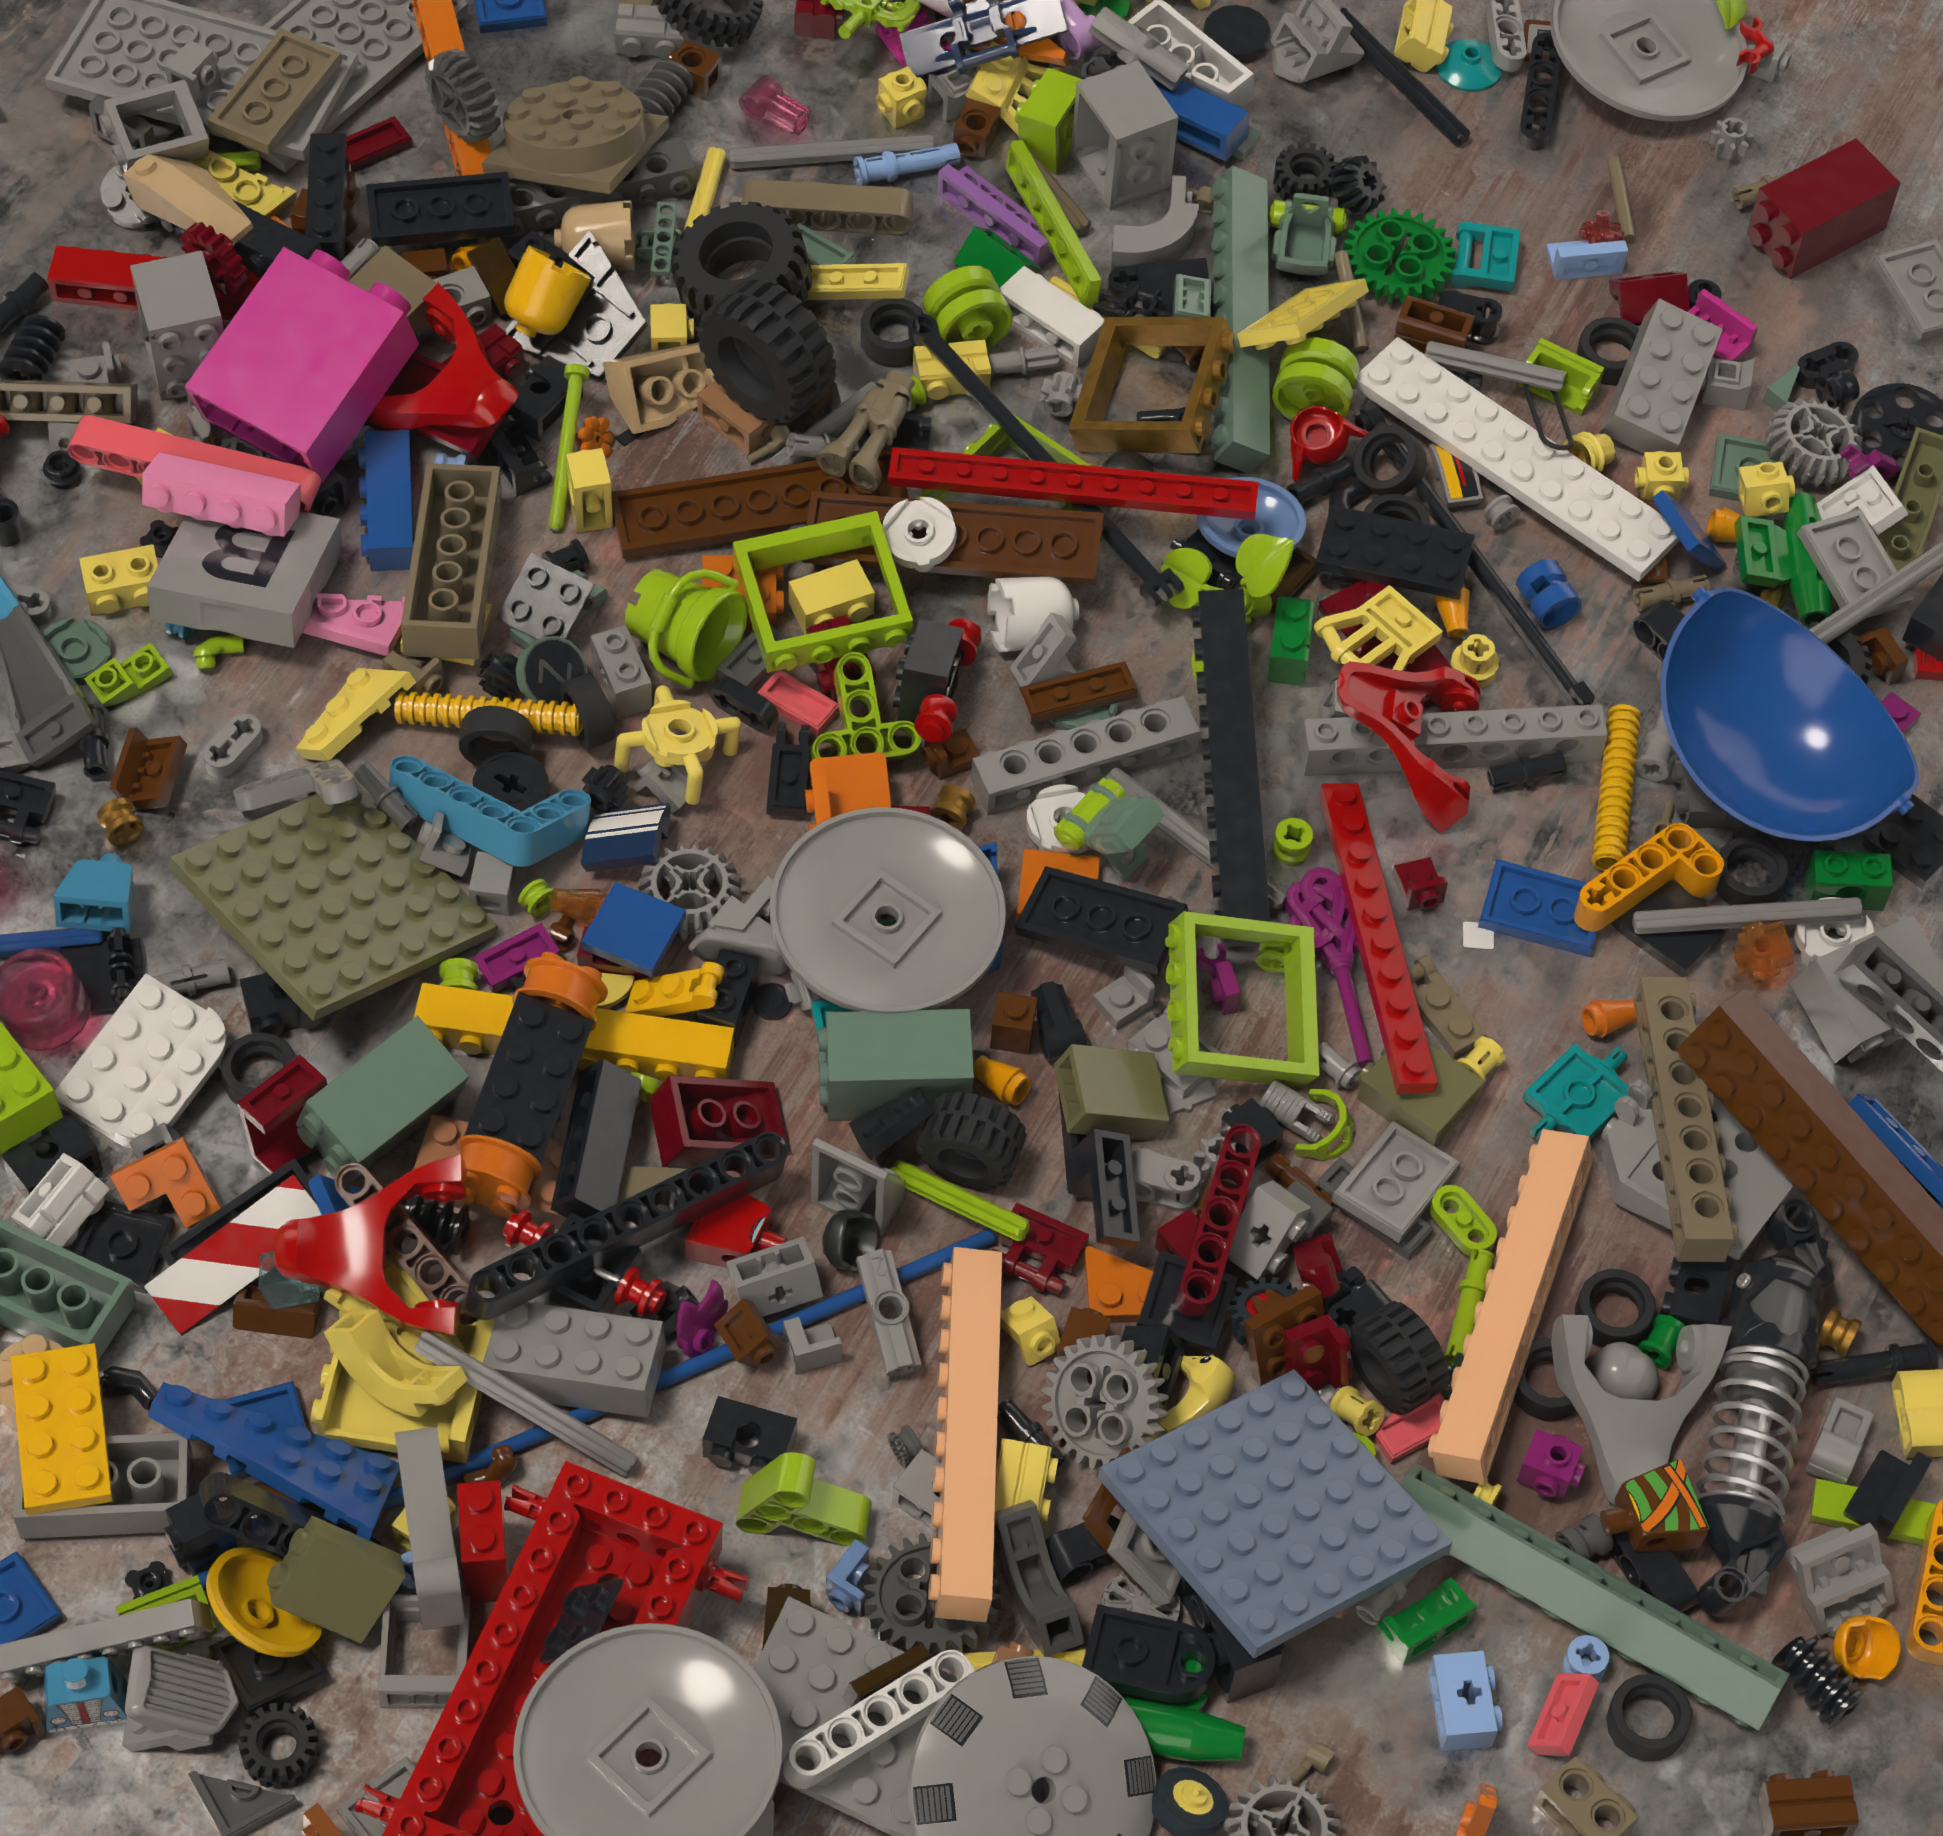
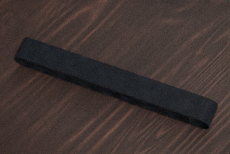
[466,1132,789,1320]

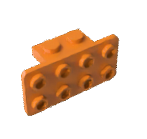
[805,752,891,831]

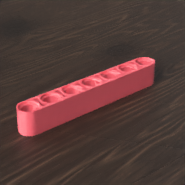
[67,415,321,513]

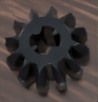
[1328,155,1387,216]

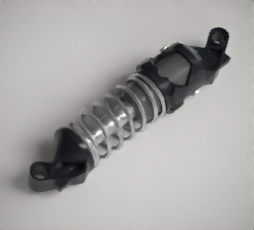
[1696,1198,1835,1617]

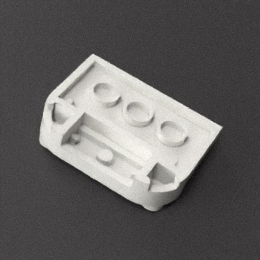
[55,973,228,1148]

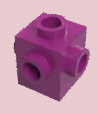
[1517,1429,1586,1499]

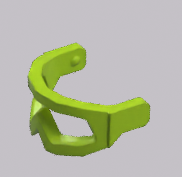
[1294,1089,1356,1161]

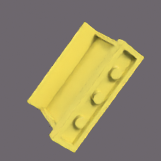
[311,1310,496,1463]

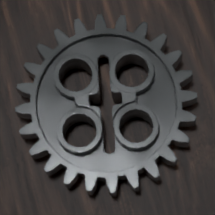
[864,1533,1001,1657]

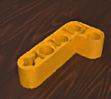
[1574,823,1724,932]
[1905,1499,1943,1667]

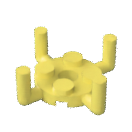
[614,685,741,805]

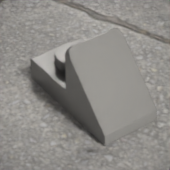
[1009,612,1077,687]

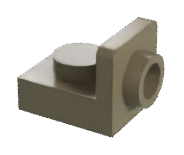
[382,650,444,696]

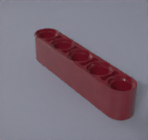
[1175,1124,1261,1318]

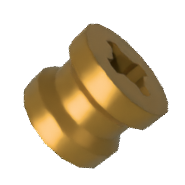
[930,784,976,831]
[97,797,144,846]
[1819,1307,1862,1357]

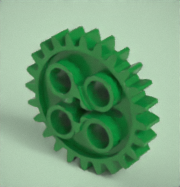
[1342,208,1456,305]

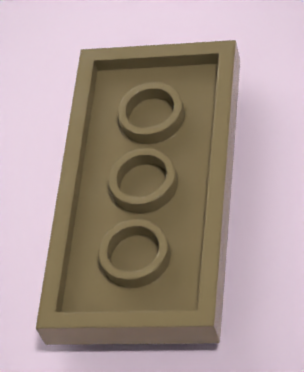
[207,28,342,155]

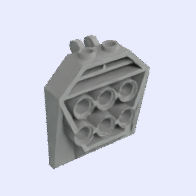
[1601,1079,1795,1260]

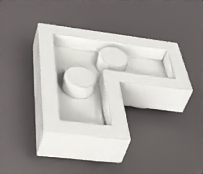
[1816,465,1908,535]

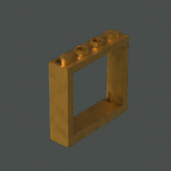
[1068,317,1235,453]

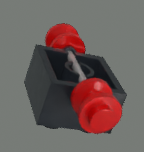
[893,618,982,743]
[503,1209,667,1318]

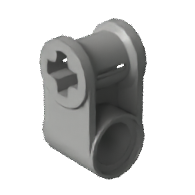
[1132,1148,1201,1211]

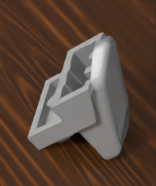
[1270,0,1364,83]
[689,876,789,975]
[1785,1523,1895,1637]
[122,1646,240,1752]

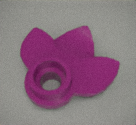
[677,1280,728,1358]

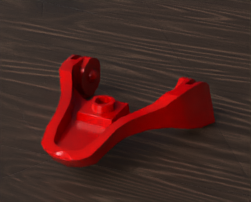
[366,282,519,431]
[1336,661,1481,834]
[274,1154,467,1335]

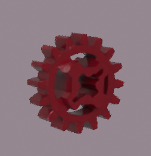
[180,222,249,296]

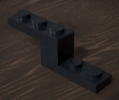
[1058,1089,1140,1249]

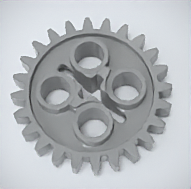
[1042,1334,1169,1470]

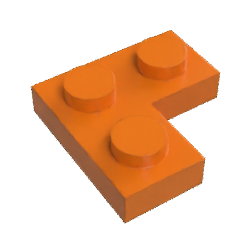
[110,1136,222,1228]

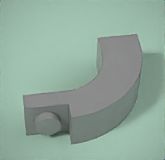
[1110,175,1199,273]

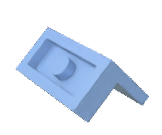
[1546,237,1628,280]

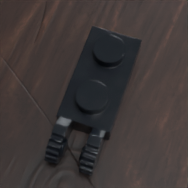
[766,723,811,817]

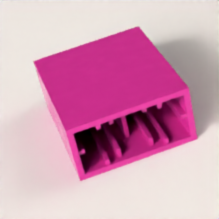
[185,247,419,484]

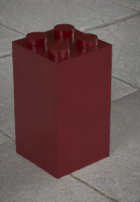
[1747,138,1901,279]

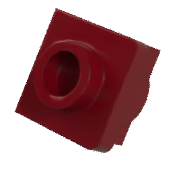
[1393,857,1448,911]

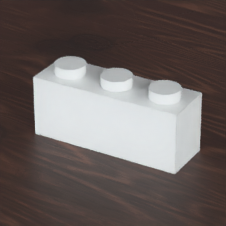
[1000,266,1104,368]

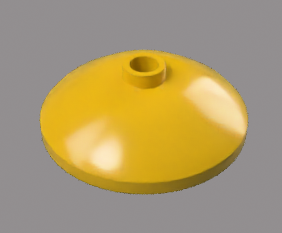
[206,1547,323,1657]

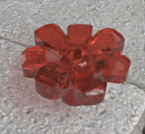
[1579,210,1624,244]

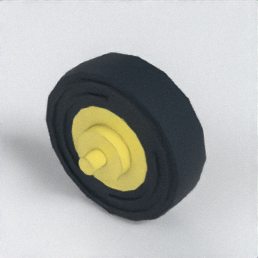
[1152,1767,1229,1836]

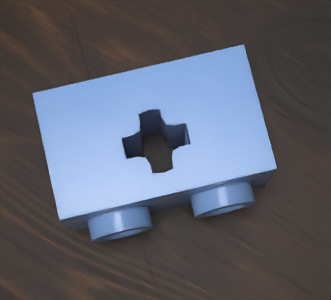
[1428,1651,1503,1751]

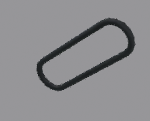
[1523,384,1574,451]

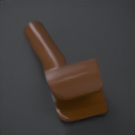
[550,901,577,952]

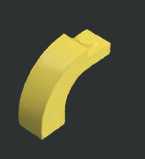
[324,1309,468,1417]

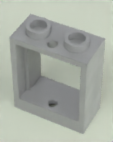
[99,80,209,172]
[378,1590,473,1708]

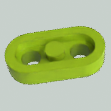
[1430,1185,1497,1257]

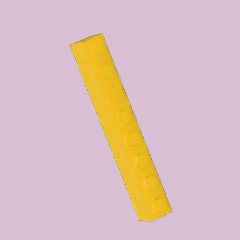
[414,983,734,1082]

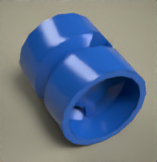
[1516,559,1582,629]

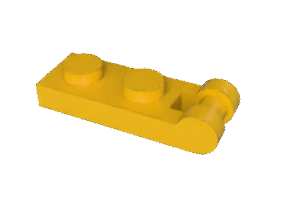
[625,962,724,1017]

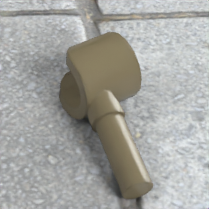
[1170,186,1214,214]
[746,425,790,464]
[1649,801,1674,839]
[1280,1743,1335,1786]

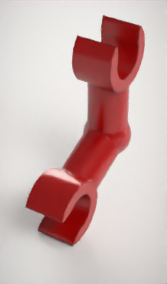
[1736,17,1775,74]

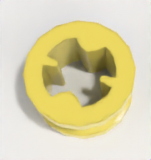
[1473,1478,1503,1506]

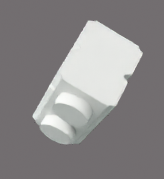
[11,1153,110,1247]

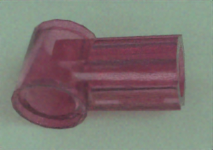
[738,75,811,136]

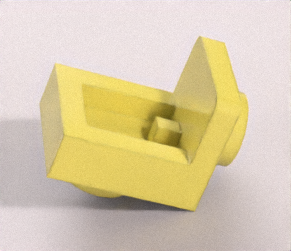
[1000,1296,1060,1366]

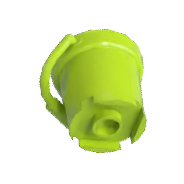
[624,569,748,688]

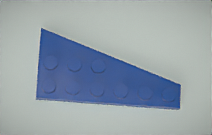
[148,1382,400,1541]

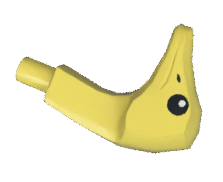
[1151,1355,1236,1440]

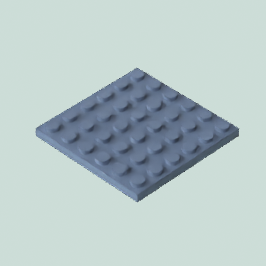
[1097,1369,1453,1658]

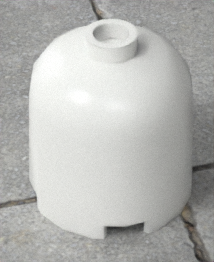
[987,577,1079,652]

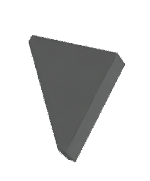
[188,1771,299,1836]

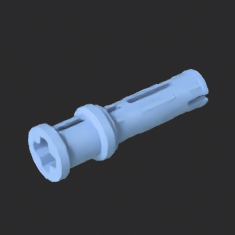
[853,143,960,186]

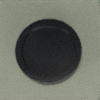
[752,983,792,1020]

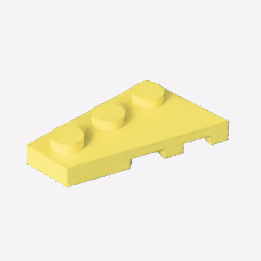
[189,150,297,217]
[295,668,416,761]
[324,1254,465,1366]

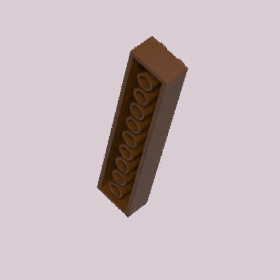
[1676,988,1943,1352]

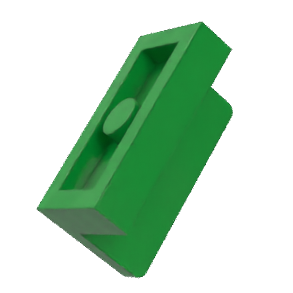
[954,226,1041,288]

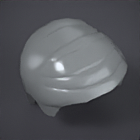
[1589,1342,1659,1400]

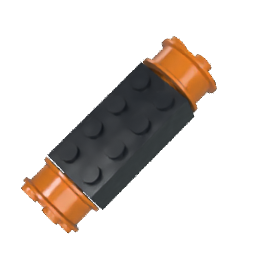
[456,952,608,1217]

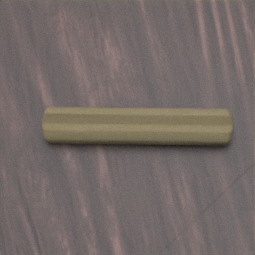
[1033,157,1091,236]

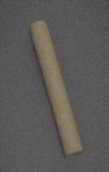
[1607,156,1636,244]
[1334,251,1369,352]

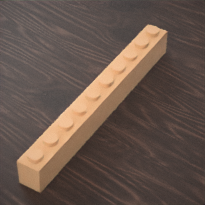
[1428,1129,1593,1484]
[928,1247,1002,1623]

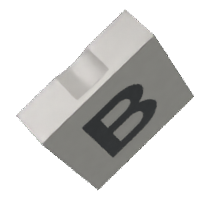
[147,511,342,648]

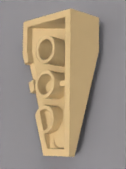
[122,154,254,245]
[603,343,714,434]

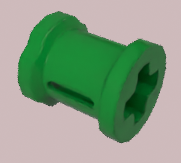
[1638,1314,1684,1369]

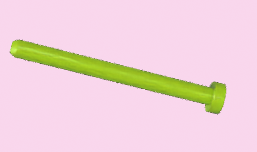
[548,363,590,532]

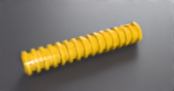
[394,691,583,736]
[1591,704,1641,871]

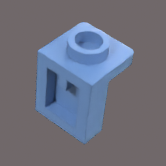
[826,1539,871,1616]

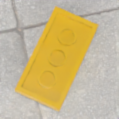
[10,1343,113,1515]

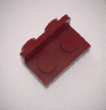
[1284,1314,1352,1392]

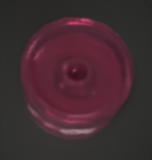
[0,948,91,1051]

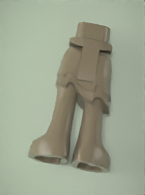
[816,370,915,491]

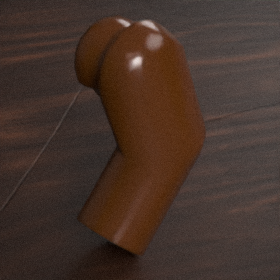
[462,1445,517,1485]

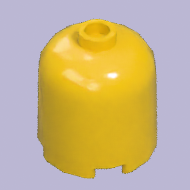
[504,246,591,338]

